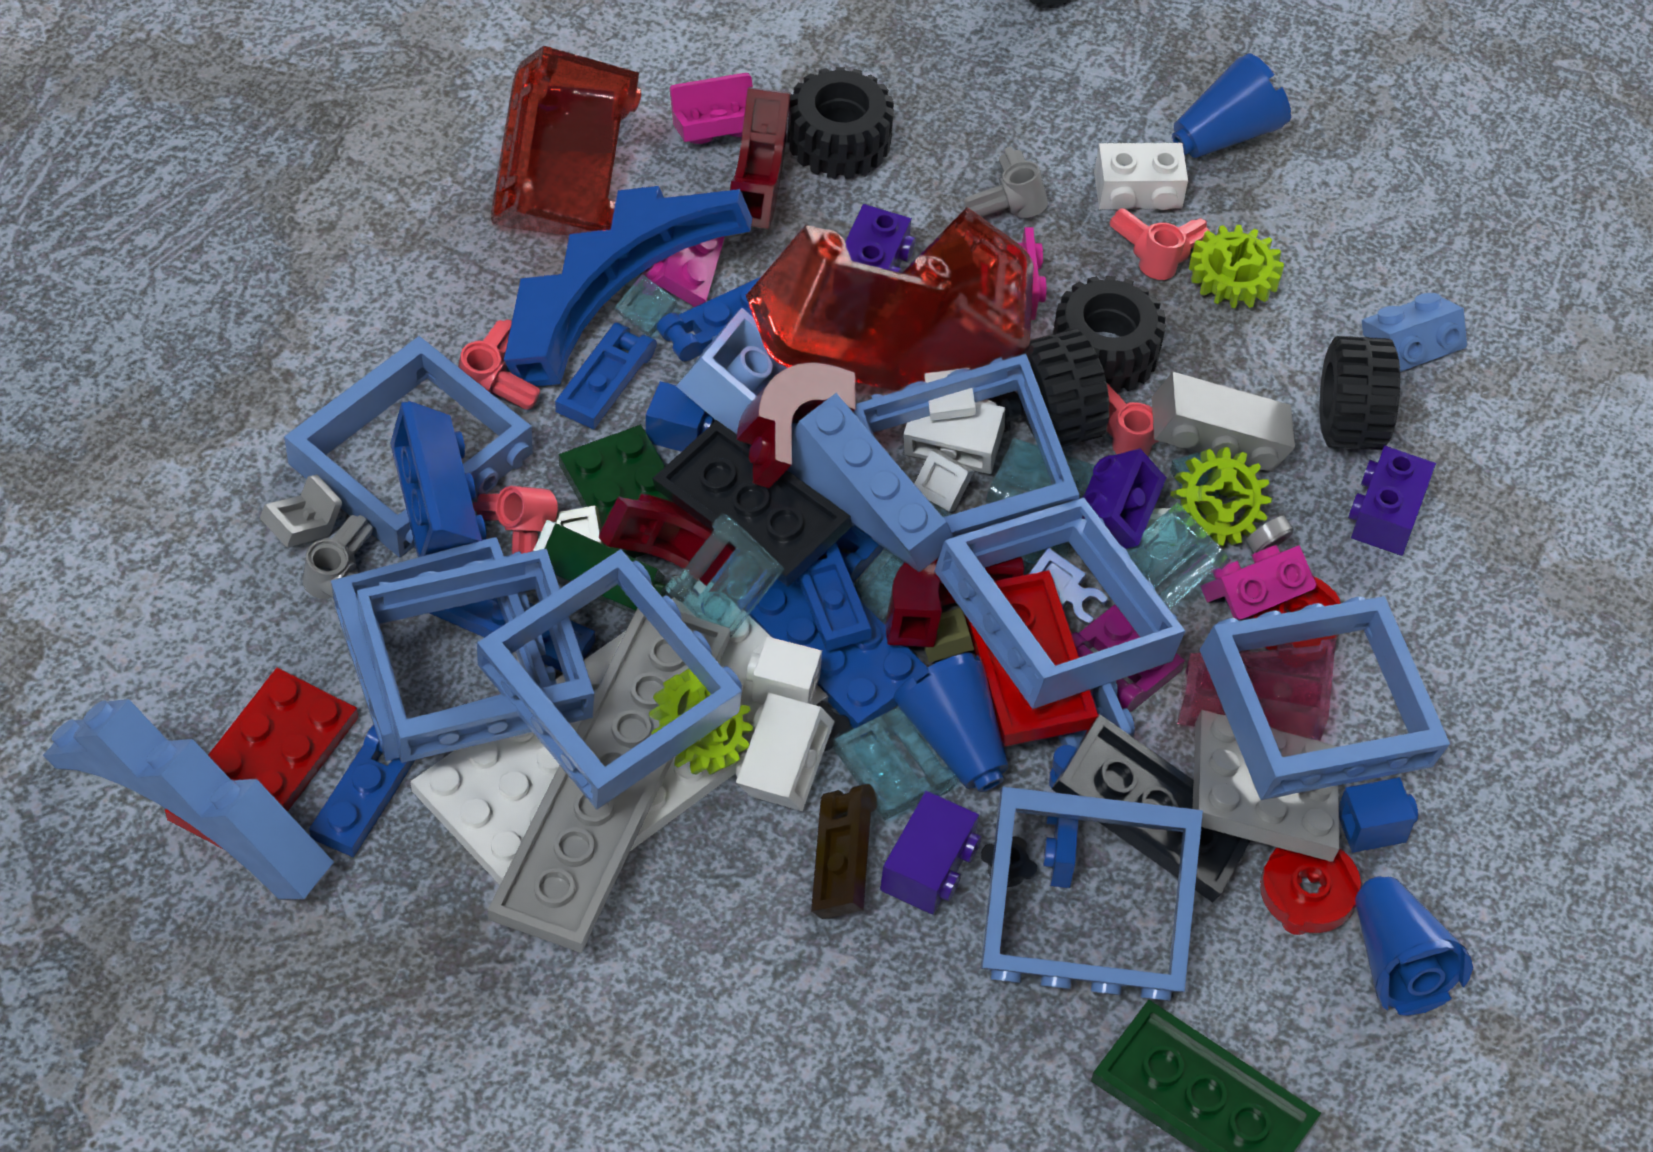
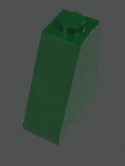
[533,519,667,614]

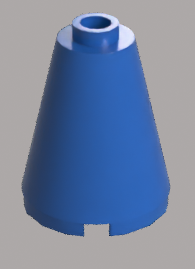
[1172,53,1291,158]
[894,653,1009,792]
[1355,876,1473,1016]

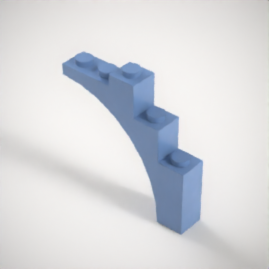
[43,699,334,899]

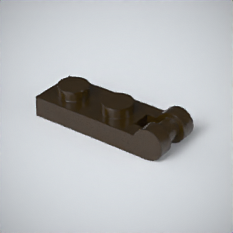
[811,783,877,919]

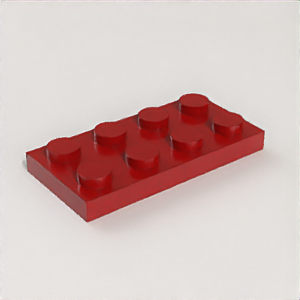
[964,570,1098,746]
[165,667,359,850]

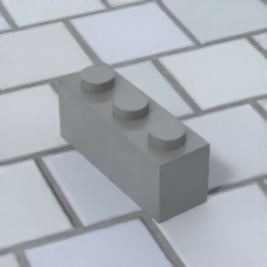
[1151,372,1295,472]

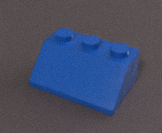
[390,401,486,557]

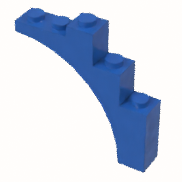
[504,186,752,386]

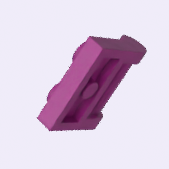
[1071,604,1185,712]

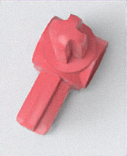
[1110,208,1210,280]
[458,319,540,410]
[1106,383,1159,456]
[472,486,558,554]

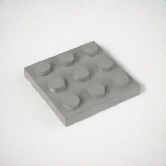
[1193,710,1339,862]

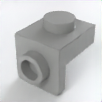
[260,474,342,547]

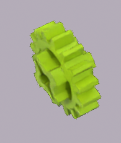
[1189,225,1284,308]
[1170,447,1272,547]
[649,668,753,775]

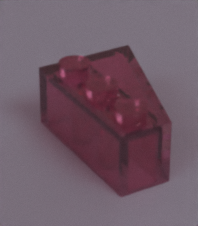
[1177,639,1336,741]

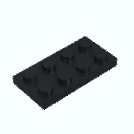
[652,420,852,587]
[1052,714,1251,903]

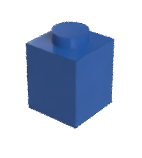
[646,381,716,452]
[1339,777,1418,853]

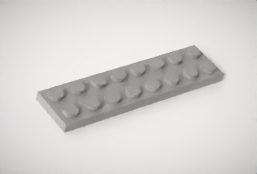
[487,608,730,953]

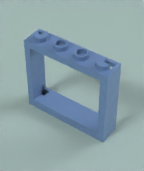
[284,336,533,558]
[853,354,1079,565]
[934,497,1185,709]
[331,537,557,761]
[357,549,594,763]
[477,549,742,810]
[1200,596,1450,800]
[981,787,1203,1001]

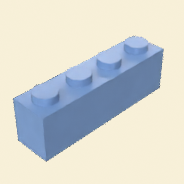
[787,393,953,572]

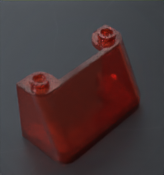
[491,46,641,236]
[891,207,1034,387]
[746,225,952,391]

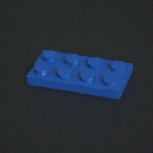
[739,559,930,733]

